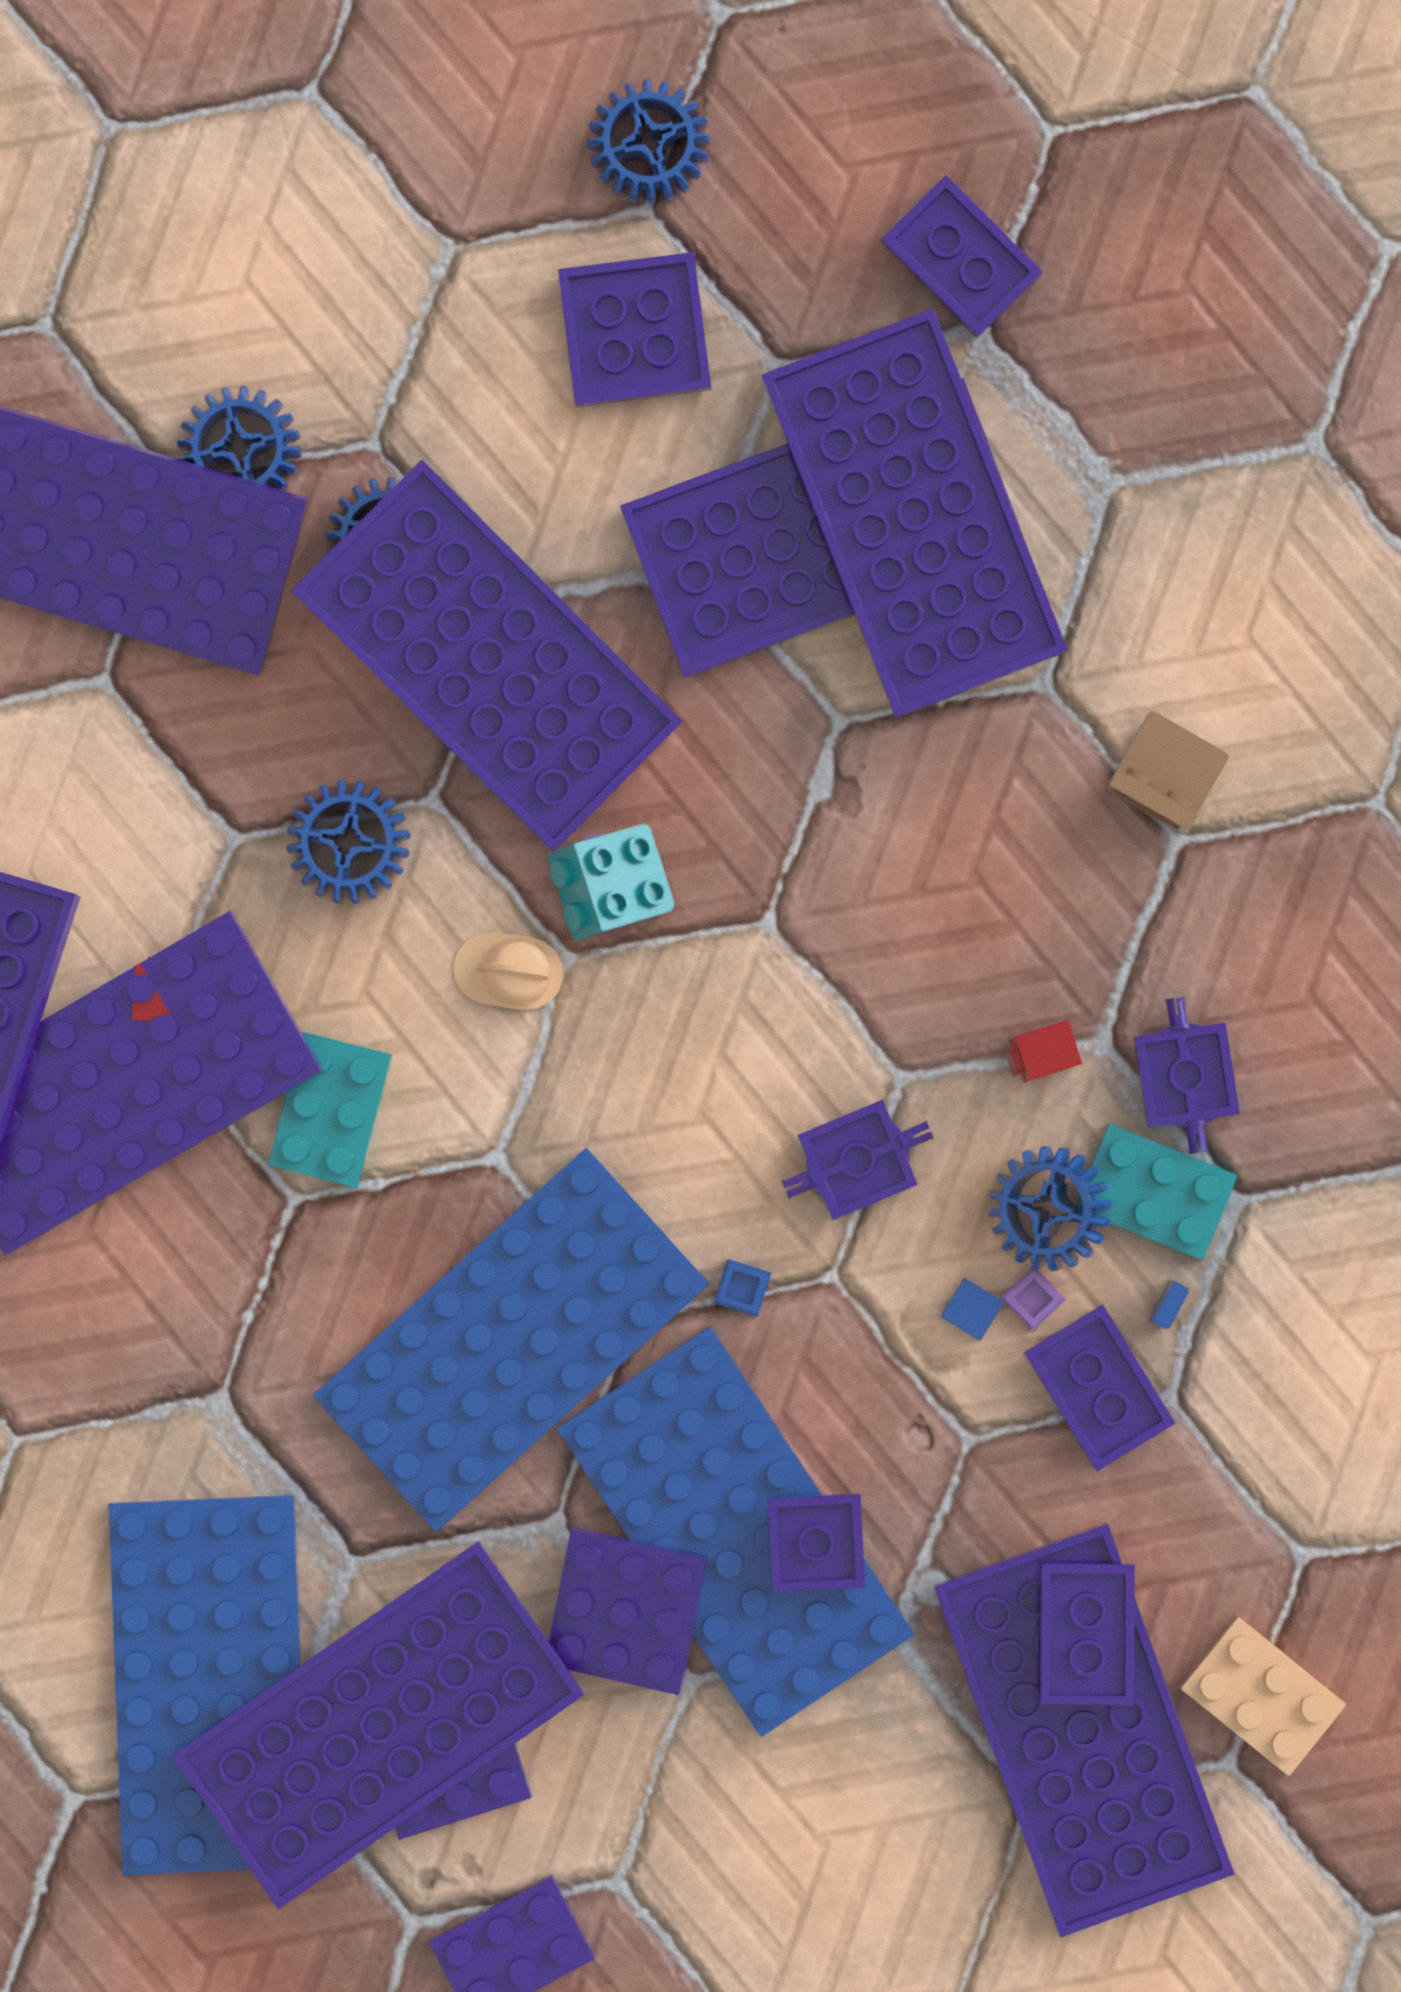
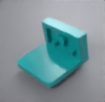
[547,824,674,942]

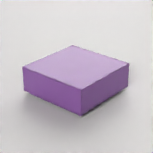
[1000,1268,1066,1331]

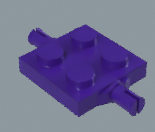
[1133,997,1240,1154]
[782,1100,934,1220]

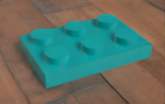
[268,1031,392,1188]
[1076,1123,1238,1261]

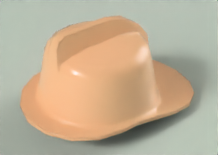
[453,932,563,1010]

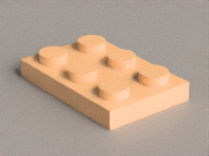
[1179,1616,1347,1776]

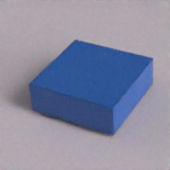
[714,1259,771,1317]
[940,1278,1004,1341]
[1148,1280,1189,1329]

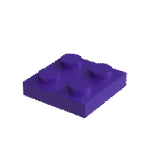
[767,1493,865,1592]

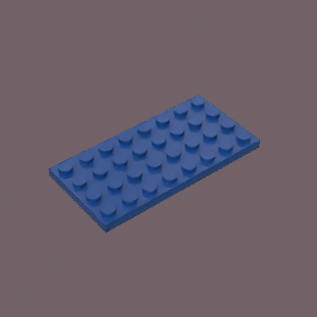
[313,1147,710,1532]
[556,1326,915,1737]
[109,1495,301,1875]

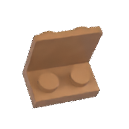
[1105,711,1229,835]

